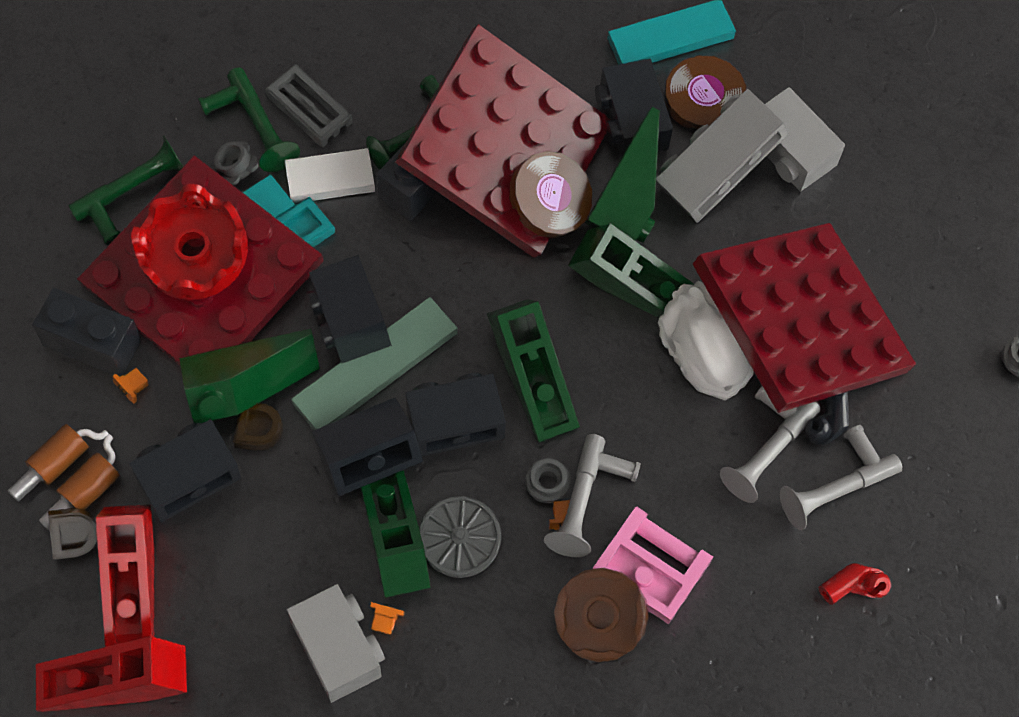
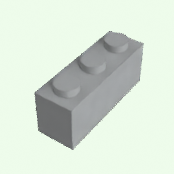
[656,89,788,223]

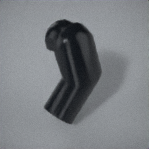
[805,392,849,445]

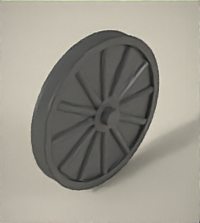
[419,496,501,578]

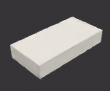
[285,148,375,204]

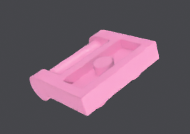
[593,507,713,624]

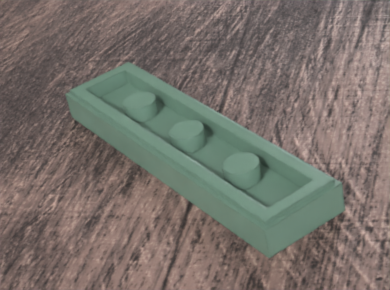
[291,297,458,430]

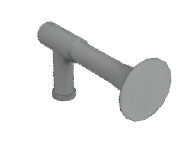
[720,386,820,503]
[780,425,902,530]
[544,434,641,557]

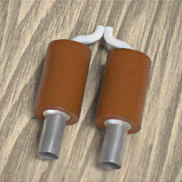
[7,424,120,531]

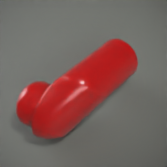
[818,563,891,605]

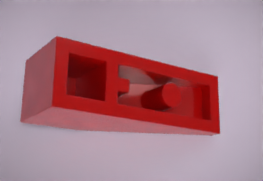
[96,504,154,647]
[36,636,187,712]

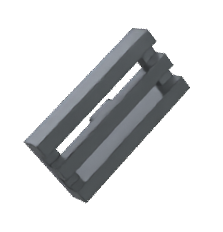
[265,64,352,148]

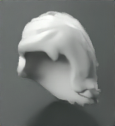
[658,280,754,400]

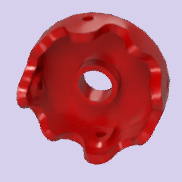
[131,184,248,300]

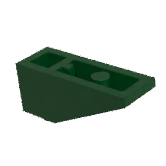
[585,107,660,243]
[568,223,694,318]
[487,299,580,442]
[179,328,320,423]
[361,470,431,598]

